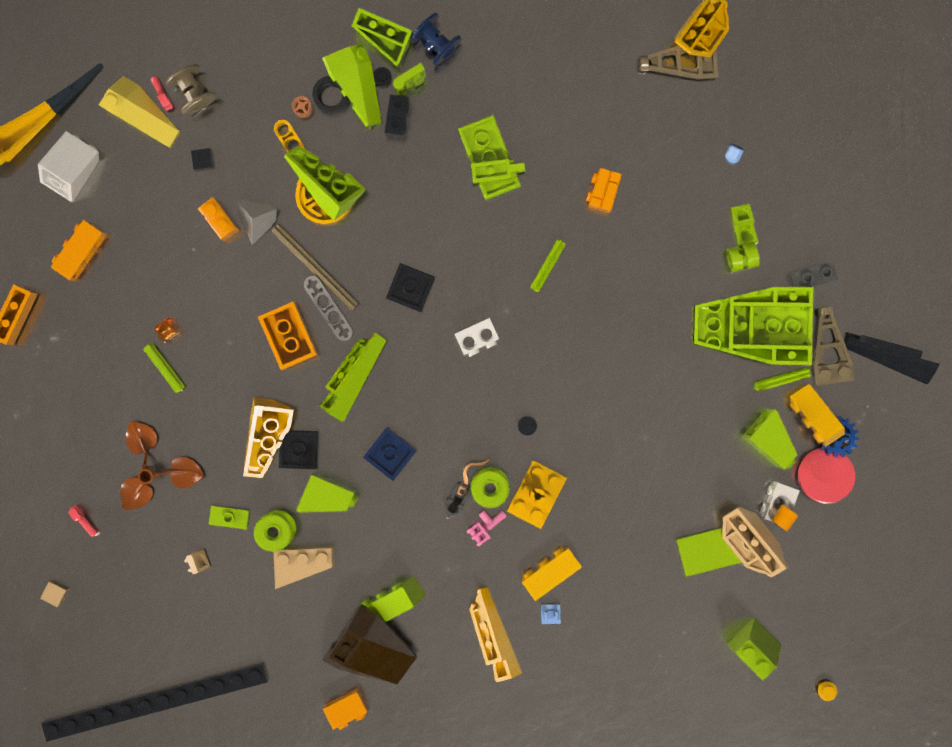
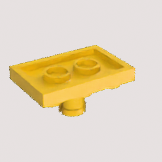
[507,460,567,529]

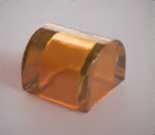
[154,317,180,343]

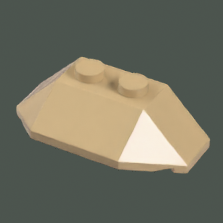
[722,507,788,577]

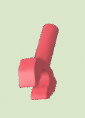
[151,76,173,111]
[68,504,98,537]

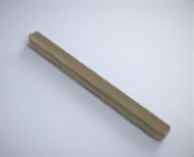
[272,224,358,310]

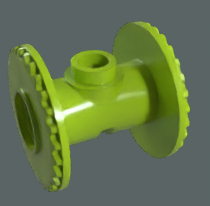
[471,467,510,508]
[254,510,296,552]

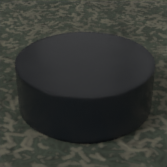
[373,67,392,87]
[518,416,537,436]

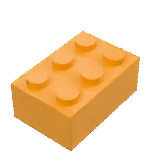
[258,301,319,370]

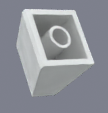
[38,131,99,202]

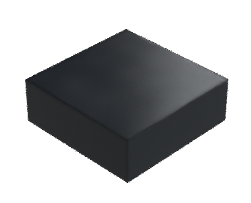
[191,148,214,170]

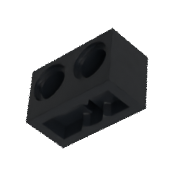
[384,94,410,139]

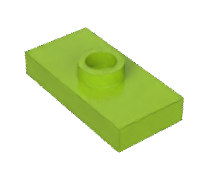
[209,505,250,530]

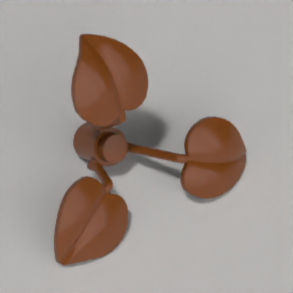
[120,421,203,510]

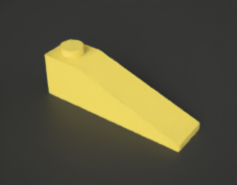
[99,76,180,148]

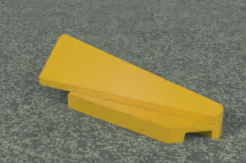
[469,587,522,682]

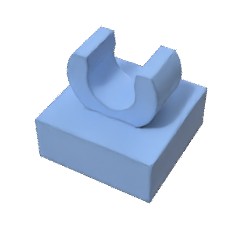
[541,603,561,624]

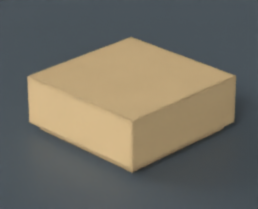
[40,581,68,607]

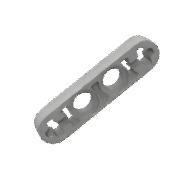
[304,276,353,341]

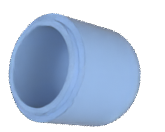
[725,144,744,163]

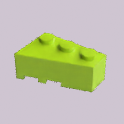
[352,8,414,68]
[361,576,426,622]

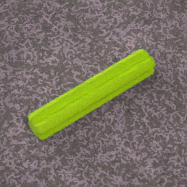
[530,239,566,292]
[144,343,185,393]
[754,367,811,391]

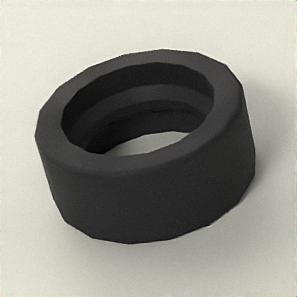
[312,76,349,114]

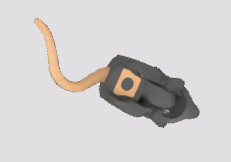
[446,459,490,519]

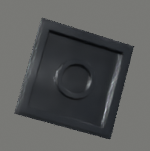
[386,263,436,313]
[279,430,319,469]

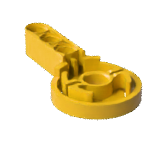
[274,120,352,225]

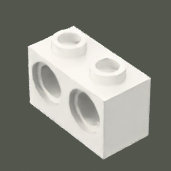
[455,318,499,357]

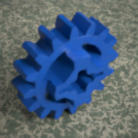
[817,416,860,458]

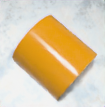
[770,504,798,531]

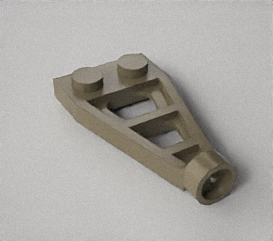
[639,45,718,80]
[812,306,855,386]

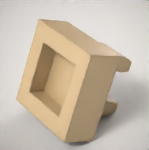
[184,549,210,574]

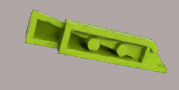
[319,333,386,422]

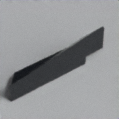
[844,332,939,384]

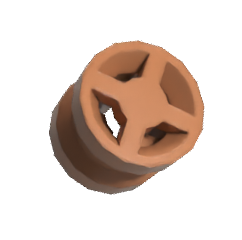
[292,96,313,118]

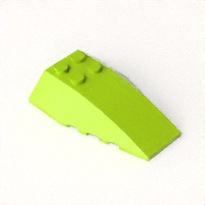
[694,287,814,365]

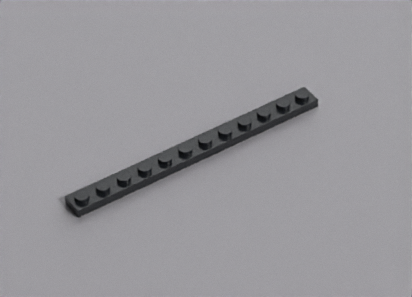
[41,663,268,742]

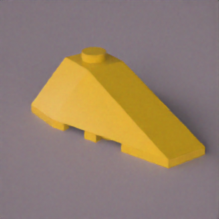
[243,397,294,478]

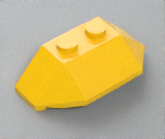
[675,0,729,57]

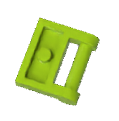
[393,63,426,96]

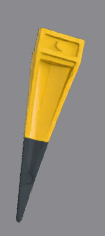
[0,63,103,166]

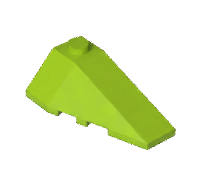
[322,44,382,127]

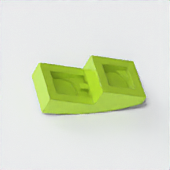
[731,204,758,248]

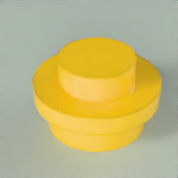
[818,681,837,701]

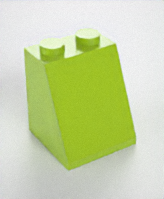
[743,408,797,470]
[296,472,359,512]
[728,618,782,681]

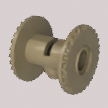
[165,64,216,115]

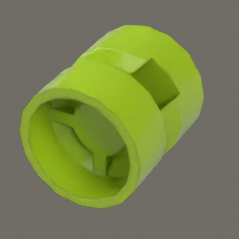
[726,242,760,272]

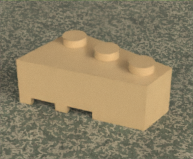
[274,545,335,589]

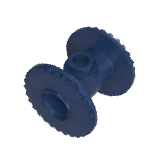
[410,13,462,65]

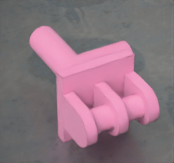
[466,510,507,547]

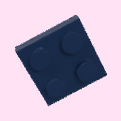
[363,427,417,481]

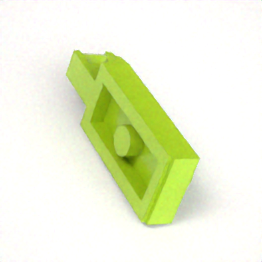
[471,159,525,184]

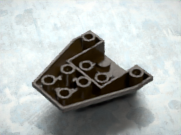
[322,604,417,684]

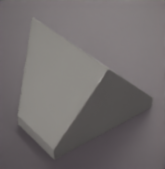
[238,199,277,245]

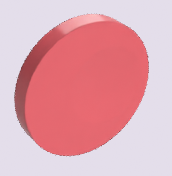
[798,448,855,504]

